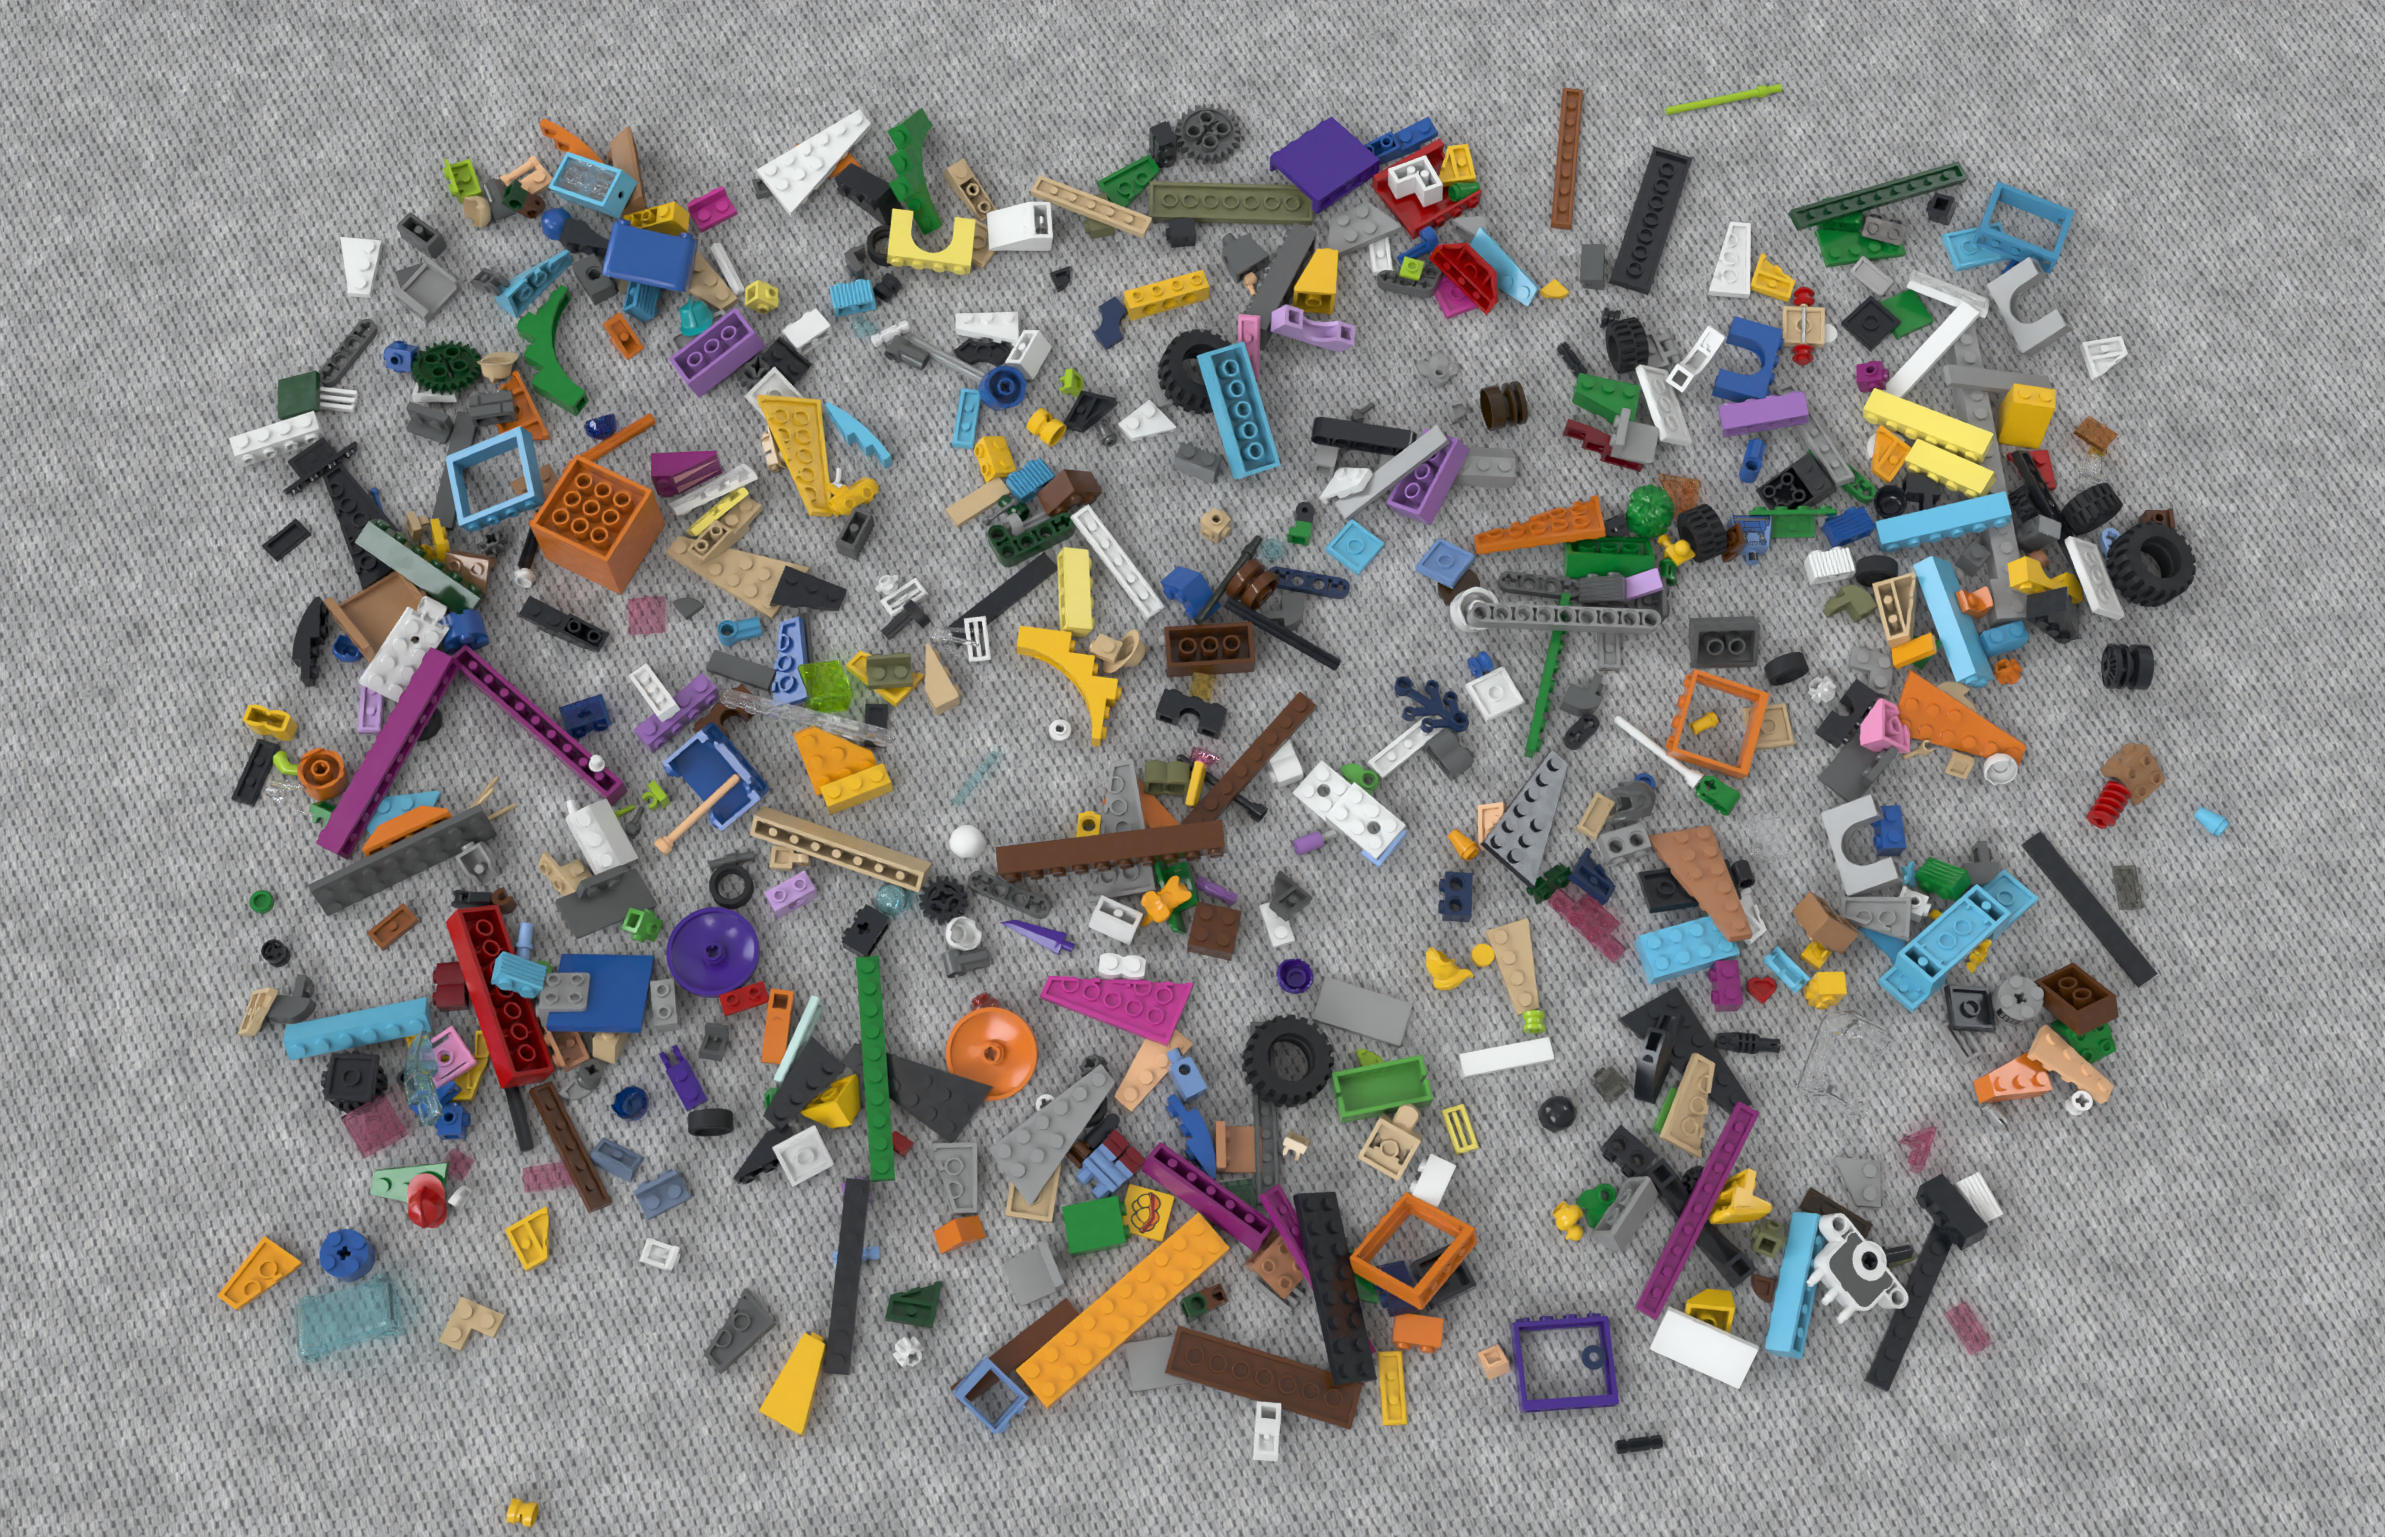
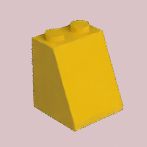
[1292,248,1338,314]
[1997,383,2056,450]

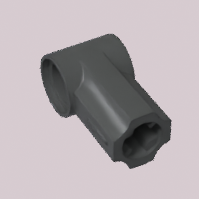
[484,178,515,221]
[884,335,930,371]
[942,946,990,978]

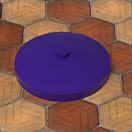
[666,907,760,998]

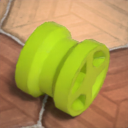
[1522,1010,1546,1034]

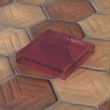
[341,1094,408,1158]

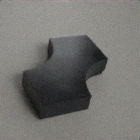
[954,338,1011,367]

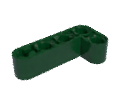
[988,513,1075,568]

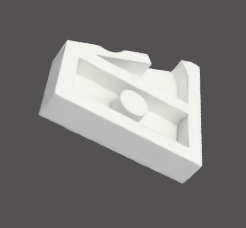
[2080,336,2128,381]
[1118,399,1177,441]

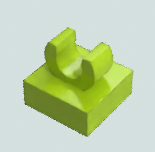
[1059,368,1083,397]
[641,780,671,811]

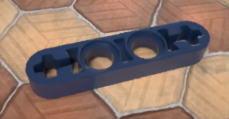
[1269,567,1350,599]

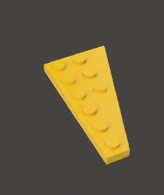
[757,395,833,517]

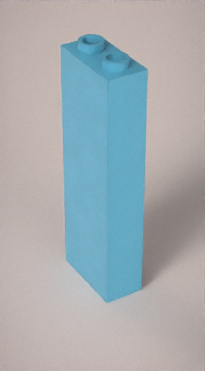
[1913,556,1995,688]

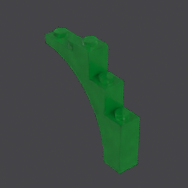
[887,108,943,235]
[516,285,589,417]

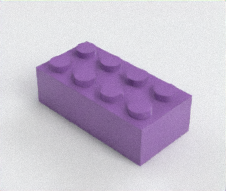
[669,307,766,398]
[1386,428,1470,526]

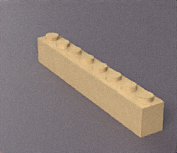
[750,806,932,893]

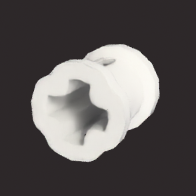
[2065,1090,2093,1116]

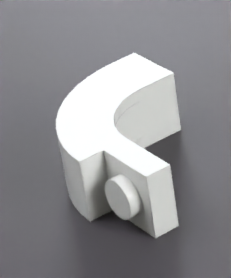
[1666,325,1727,393]

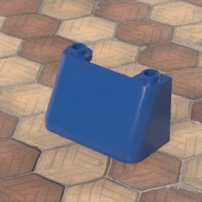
[602,219,699,292]
[662,722,769,832]

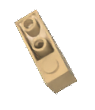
[942,158,997,222]
[925,643,962,715]
[593,1032,629,1064]

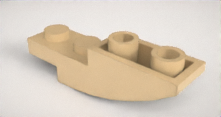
[687,496,763,563]

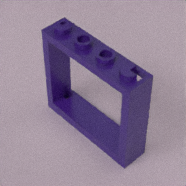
[1510,1313,1619,1413]

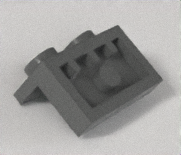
[406,401,454,444]

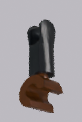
[451,887,517,914]
[1066,1113,1120,1169]

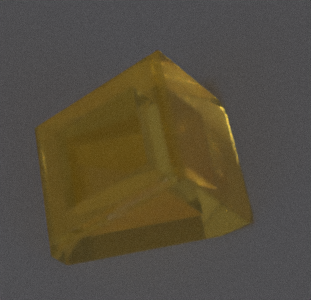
[1189,672,1215,702]

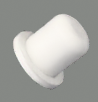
[589,755,605,772]

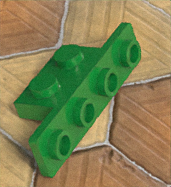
[1748,506,1837,539]
[1153,861,1200,935]

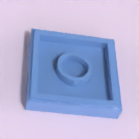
[1416,538,1475,589]

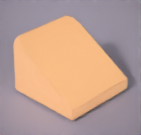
[1477,1344,1510,1380]

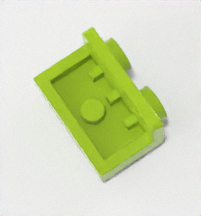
[442,159,483,204]

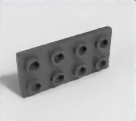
[1818,728,1899,802]
[555,865,657,939]

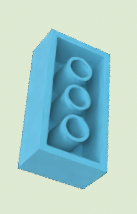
[1634,916,1740,985]

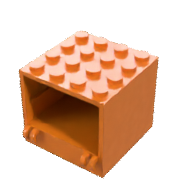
[528,454,665,595]

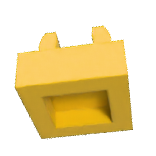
[1799,941,1832,970]

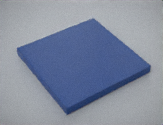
[546,954,655,1033]

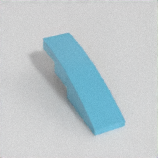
[825,402,893,469]

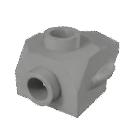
[455,841,500,886]

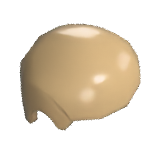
[463,196,492,228]

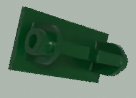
[1526,864,1571,905]

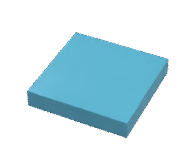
[1325,519,1385,576]

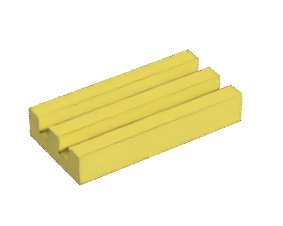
[1441,1104,1479,1155]

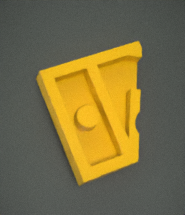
[1439,144,1476,187]
[1750,253,1795,302]
[430,518,450,563]
[504,1206,549,1272]

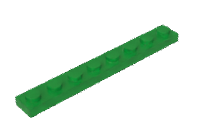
[1524,592,1573,758]

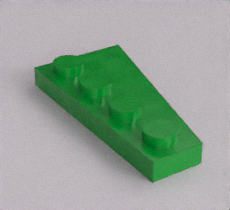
[1815,229,1906,268]

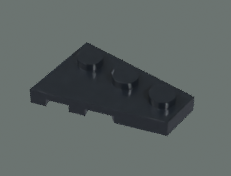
[769,565,847,611]

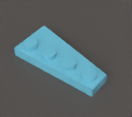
[1470,227,1540,307]

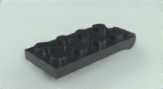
[1638,859,1755,914]

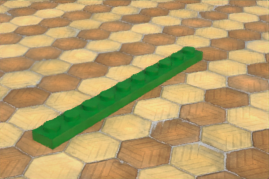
[856,956,895,1183]

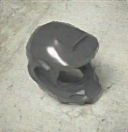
[1607,780,1656,825]

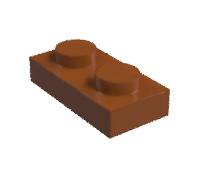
[367,903,420,951]

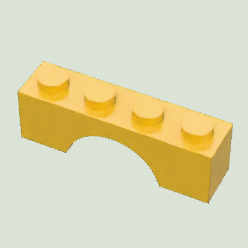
[2008,556,2083,604]

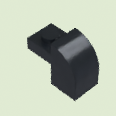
[1902,473,1941,511]

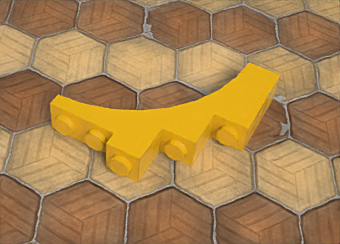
[1017,626,1122,746]

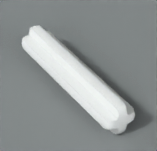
[711,243,745,296]

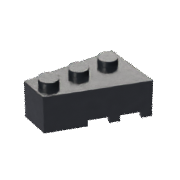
[834,163,903,225]
[2026,586,2079,644]

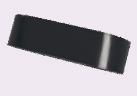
[1564,714,1599,750]

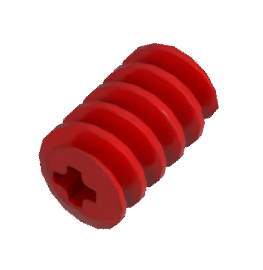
[2086,780,2132,829]

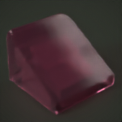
[1190,746,1220,767]
[443,1148,475,1181]

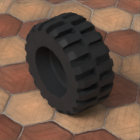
[1157,329,1231,414]
[2106,521,2196,607]
[1242,1014,1334,1108]

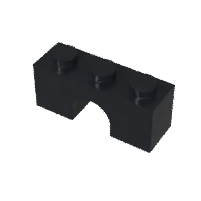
[1815,679,1878,749]
[1156,689,1227,740]

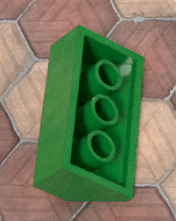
[1563,536,1655,579]

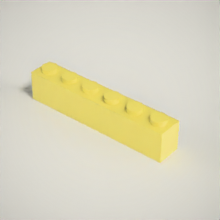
[1863,388,1994,464]

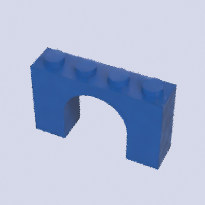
[1711,316,1784,403]

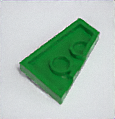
[1097,154,1160,208]

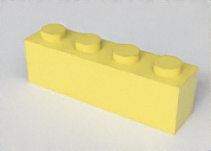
[1905,439,1996,499]
[1057,547,1095,637]

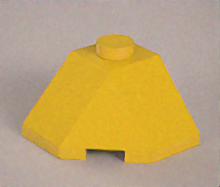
[801,1074,860,1129]

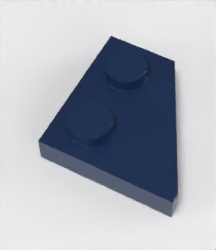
[1568,847,1616,905]

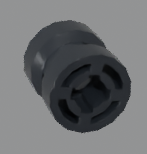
[873,273,902,303]
[261,939,291,967]

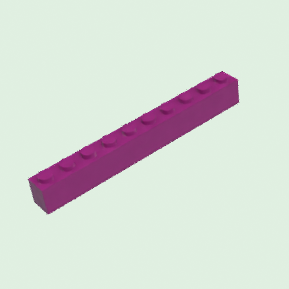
[452,644,628,807]
[316,647,462,860]

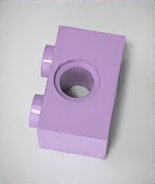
[764,871,818,919]

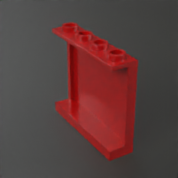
[1371,139,1482,240]

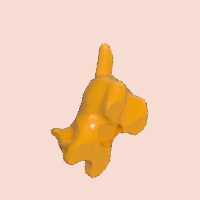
[1141,876,1192,927]

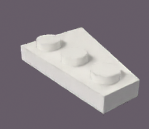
[956,312,1019,346]

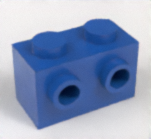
[1871,805,1906,856]

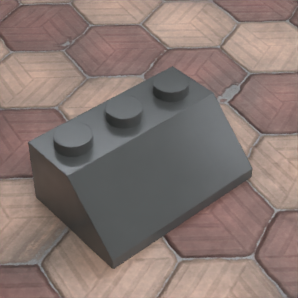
[1688,616,1760,668]

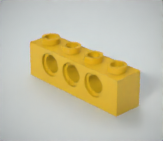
[1124,270,1210,321]

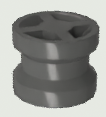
[577,1060,604,1090]

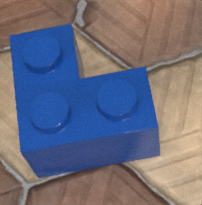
[1160,566,1221,622]

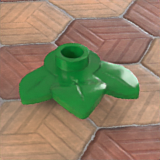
[1576,1183,1616,1228]

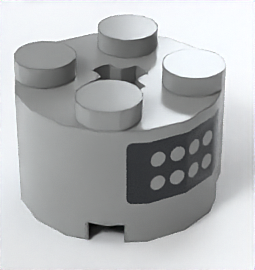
[1991,975,2044,1027]

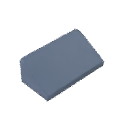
[590,1137,644,1182]

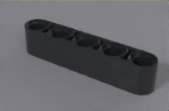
[1311,417,1417,456]

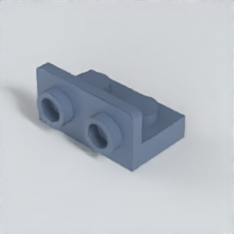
[633,1169,692,1221]

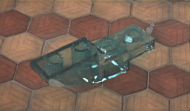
[404,1030,443,1126]

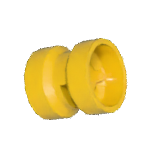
[506,1498,539,1528]

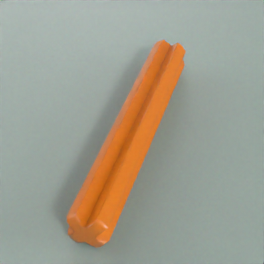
[580,413,656,462]

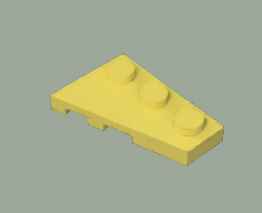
[686,487,749,537]

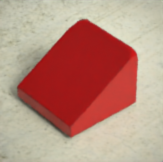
[892,1131,914,1157]

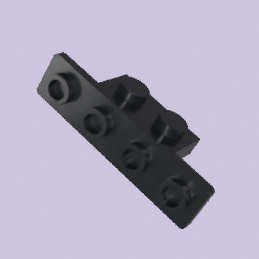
[283,437,358,496]

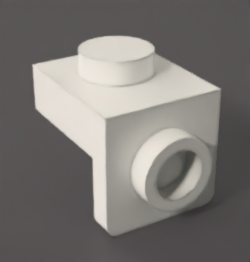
[639,1238,680,1271]

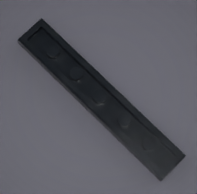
[944,552,1058,648]

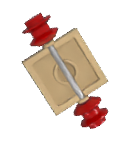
[1781,287,1825,365]

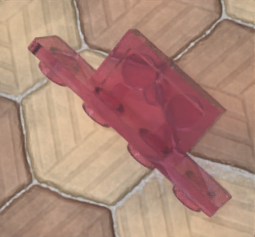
[1547,888,1626,963]

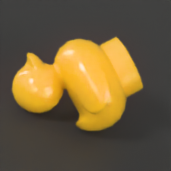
[1552,1201,1583,1241]

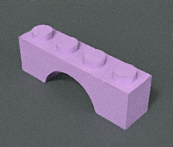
[1271,304,1355,352]

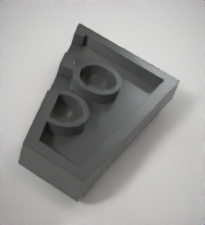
[704,1288,776,1374]

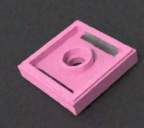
[412,1026,478,1089]

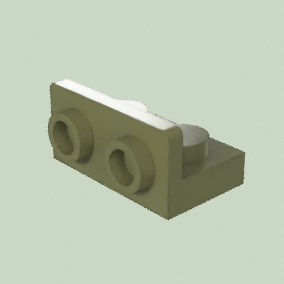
[866,652,913,690]

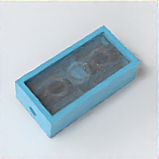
[548,152,638,219]

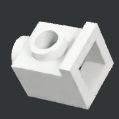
[1899,886,1932,923]

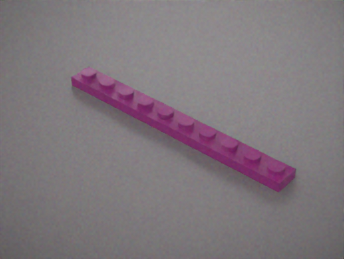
[1634,1101,1759,1320]

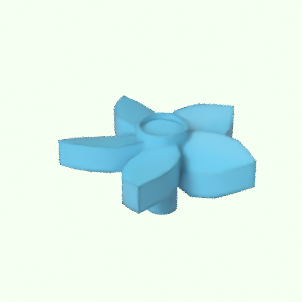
[1901,861,1918,888]

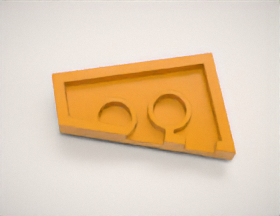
[217,1236,304,1311]

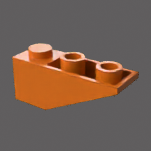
[761,988,795,1065]

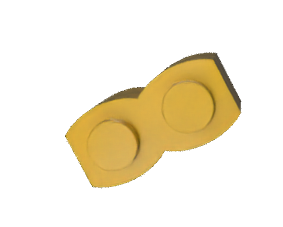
[242,704,298,741]

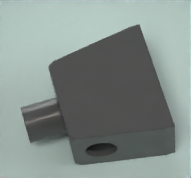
[1222,233,1269,284]

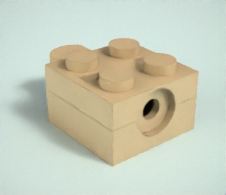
[1357,1104,1423,1181]

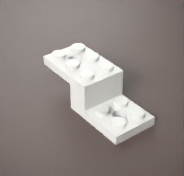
[1293,760,1406,860]

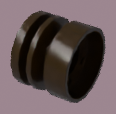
[1480,381,1528,431]

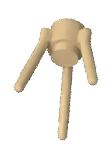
[466,776,517,821]

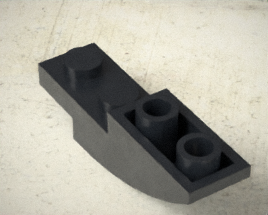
[292,596,329,687]
[519,596,609,653]
[1634,1010,1685,1105]

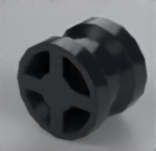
[1600,307,1621,329]

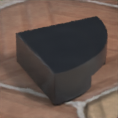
[1050,266,1070,293]

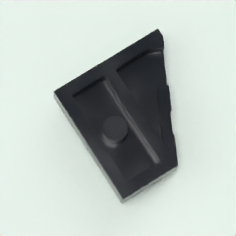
[1064,390,1118,433]

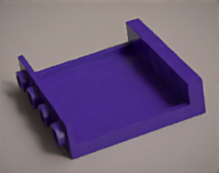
[1270,116,1380,214]

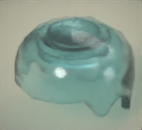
[875,882,913,916]

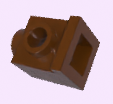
[2138,508,2175,529]

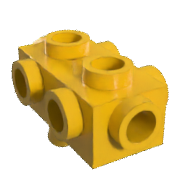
[825,477,879,517]

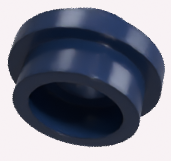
[1581,1345,1606,1370]

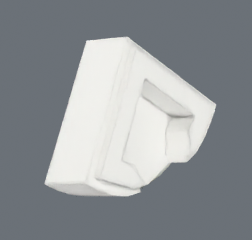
[448,1185,473,1210]

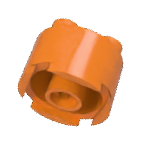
[297,748,348,801]

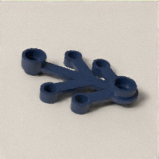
[1394,676,1469,733]

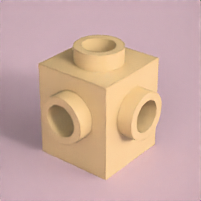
[1200,507,1232,545]

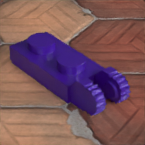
[659,1045,708,1112]

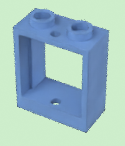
[951,1356,1029,1435]

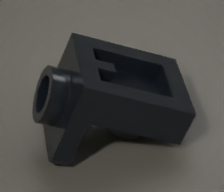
[1603,514,1629,537]

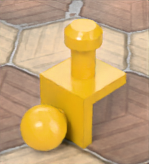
[1657,534,1695,566]

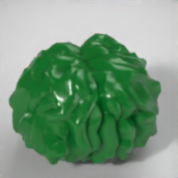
[1625,484,1675,539]

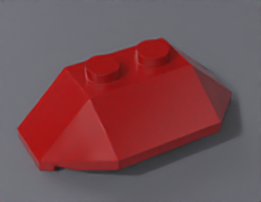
[1429,242,1498,315]

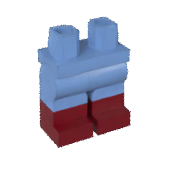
[1076,1129,1146,1200]

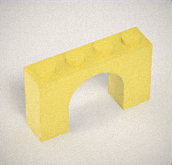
[887,209,976,275]

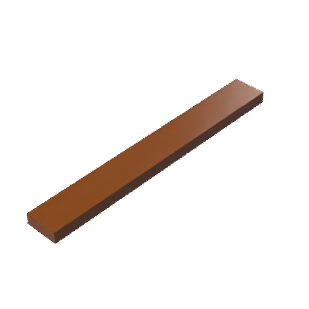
[1550,88,1583,230]

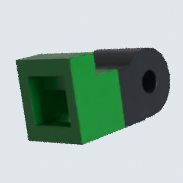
[1287,502,1314,546]

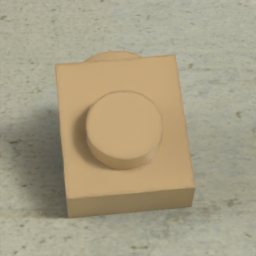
[1089,633,1124,664]

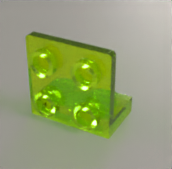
[797,660,853,716]

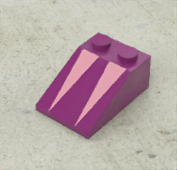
[651,450,722,497]

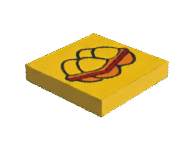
[1123,1184,1175,1243]

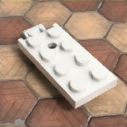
[359,596,449,703]

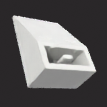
[987,202,1053,251]

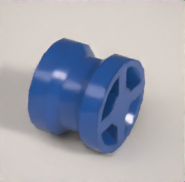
[1467,651,1494,678]

